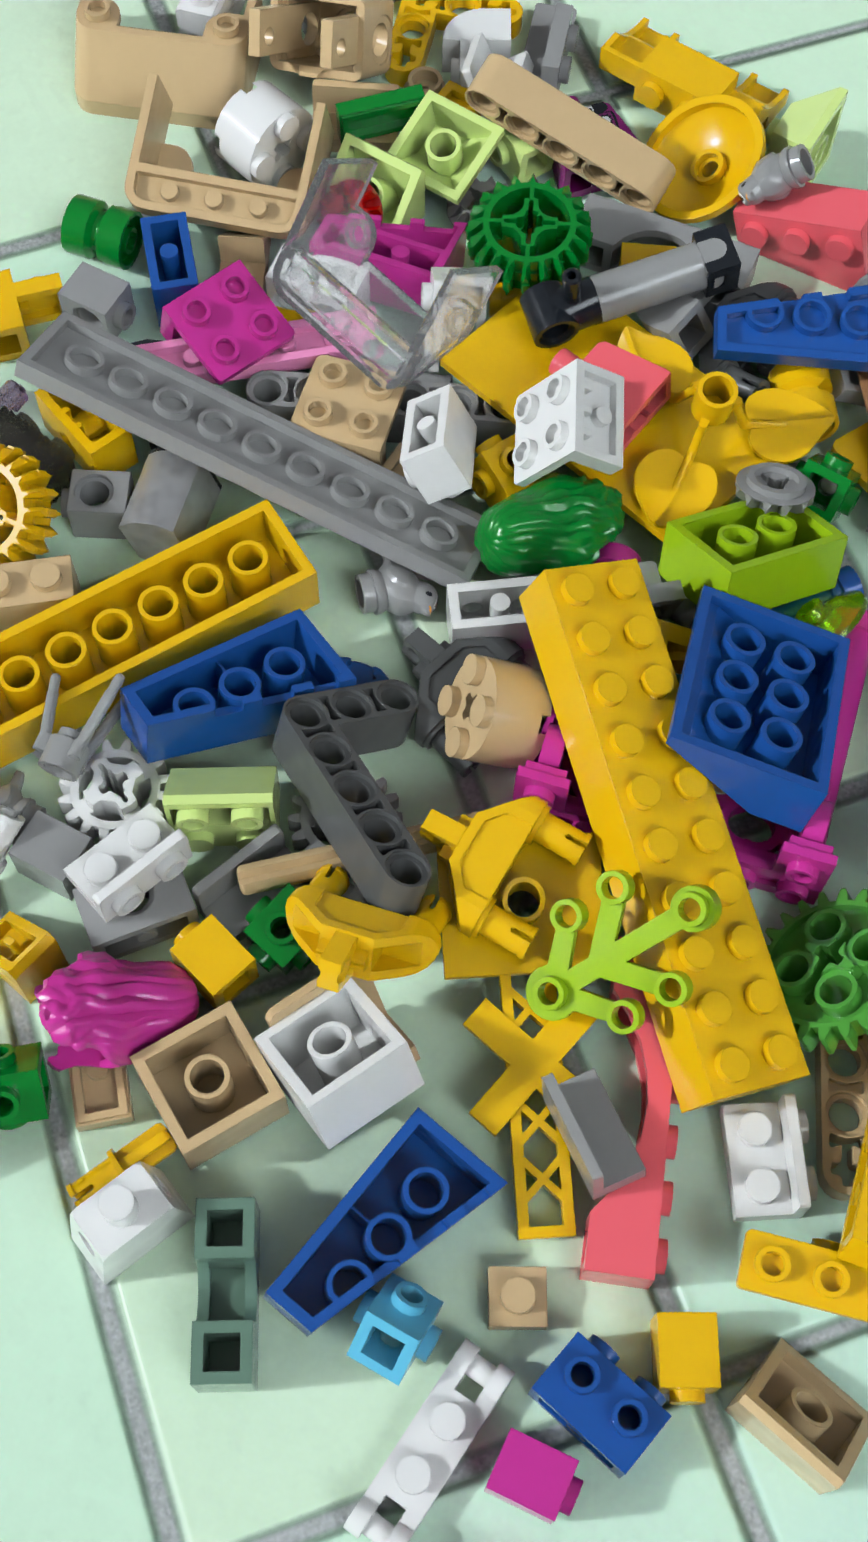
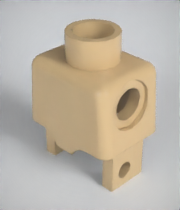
[248,0,394,82]

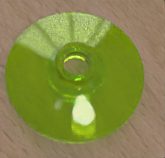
[795,590,868,637]

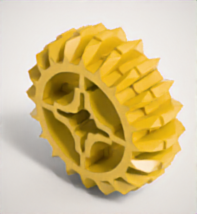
[0,443,61,564]

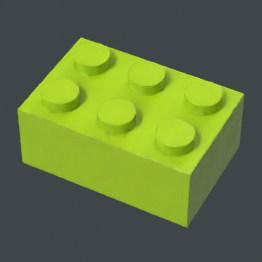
[658,500,848,609]

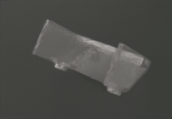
[273,158,503,390]

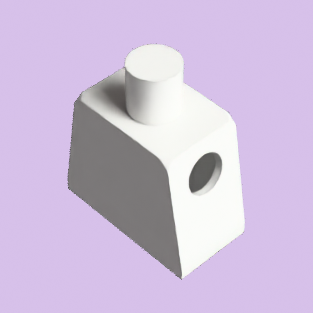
[70,1161,195,1285]

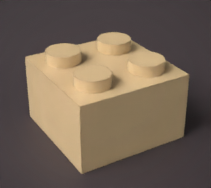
[129,1001,290,1170]

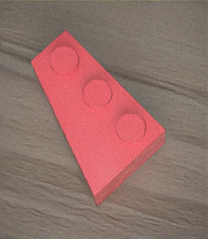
[733,182,868,291]

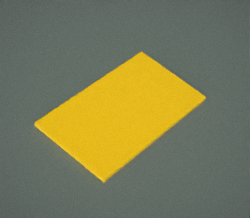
[440,292,768,542]

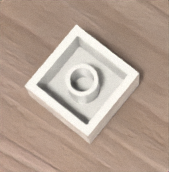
[254,978,425,1150]

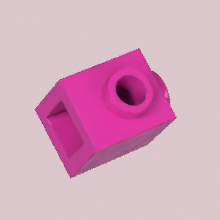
[484,1428,583,1524]

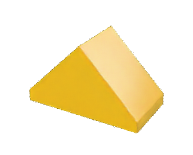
[0,911,69,1004]

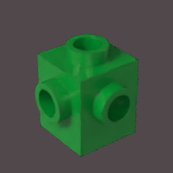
[795,451,862,524]
[243,883,312,975]
[0,1042,52,1130]

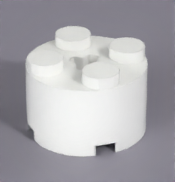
[214,80,313,187]

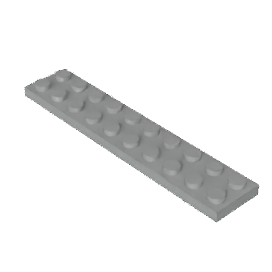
[14,311,482,587]

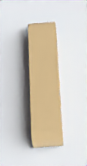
[465,53,676,212]

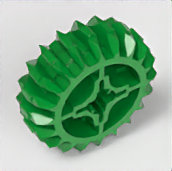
[466,173,593,295]

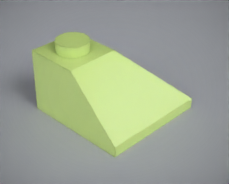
[766,87,849,183]
[388,89,505,205]

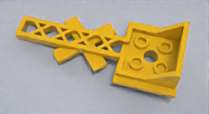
[436,832,602,1240]

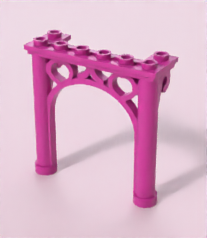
[513,542,868,905]

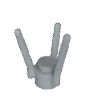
[32,673,125,782]

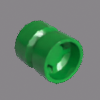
[61,194,143,270]

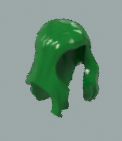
[474,472,626,578]

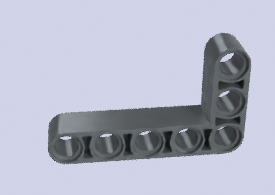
[272,679,432,916]

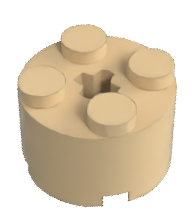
[438,653,552,769]

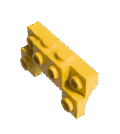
[599,17,789,129]

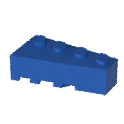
[120,609,357,764]
[263,1107,508,1337]

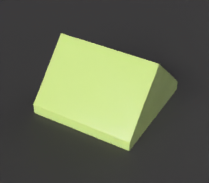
[313,133,425,225]

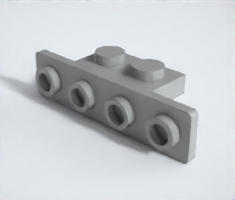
[524,3,579,90]

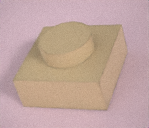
[487,1266,548,1330]

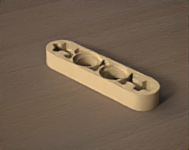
[815,1034,868,1201]

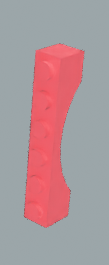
[579,937,679,1290]

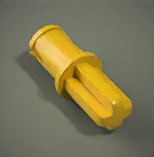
[65,1123,177,1206]

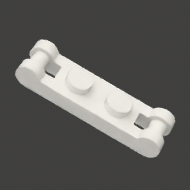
[343,1338,515,1542]

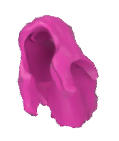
[34,950,199,1072]

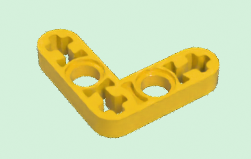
[385,0,523,87]

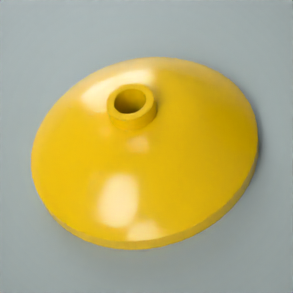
[646,94,766,224]

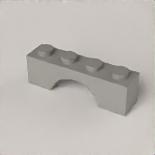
[581,192,761,305]

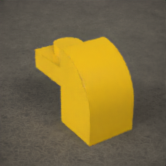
[0,268,63,362]

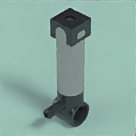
[519,223,741,348]

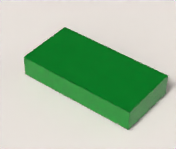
[335,84,425,144]

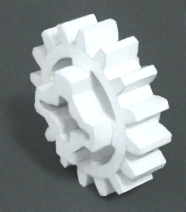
[58,739,169,841]

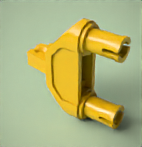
[419,796,593,960]
[285,864,453,993]

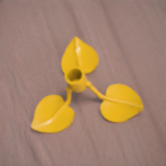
[617,326,835,528]

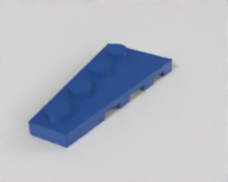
[713,285,868,372]

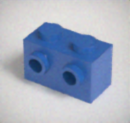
[528,1332,672,1478]

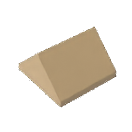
[725,1338,868,1495]

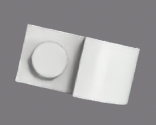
[442,8,511,89]

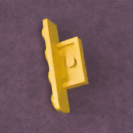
[736,1229,868,1323]

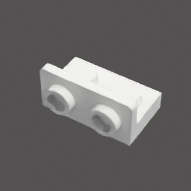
[63,803,193,923]
[719,1094,818,1222]

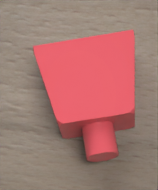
[549,341,671,451]

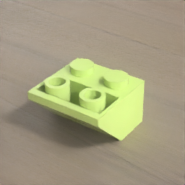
[162,766,280,852]

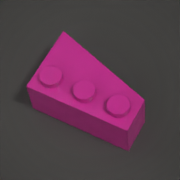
[306,211,468,321]

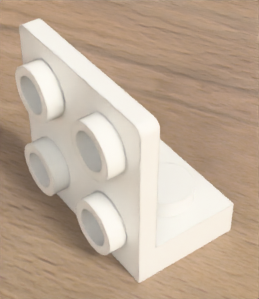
[512,358,624,487]

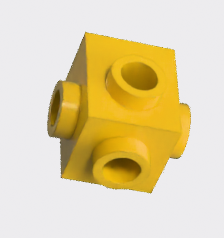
[472,434,537,507]

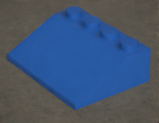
[666,585,850,832]

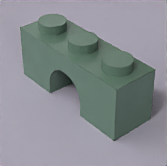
[190,1197,260,1393]

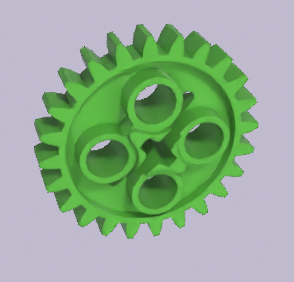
[765,888,868,1054]

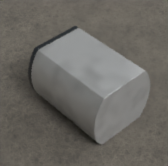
[119,447,222,560]

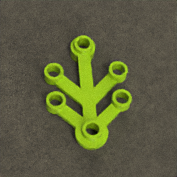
[526,869,722,1035]

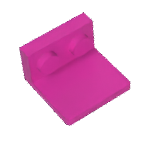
[160,259,295,385]

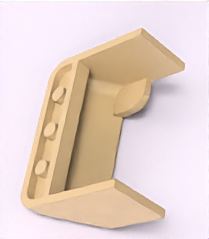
[75,0,263,130]
[124,72,335,239]

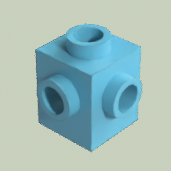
[346,1273,444,1386]

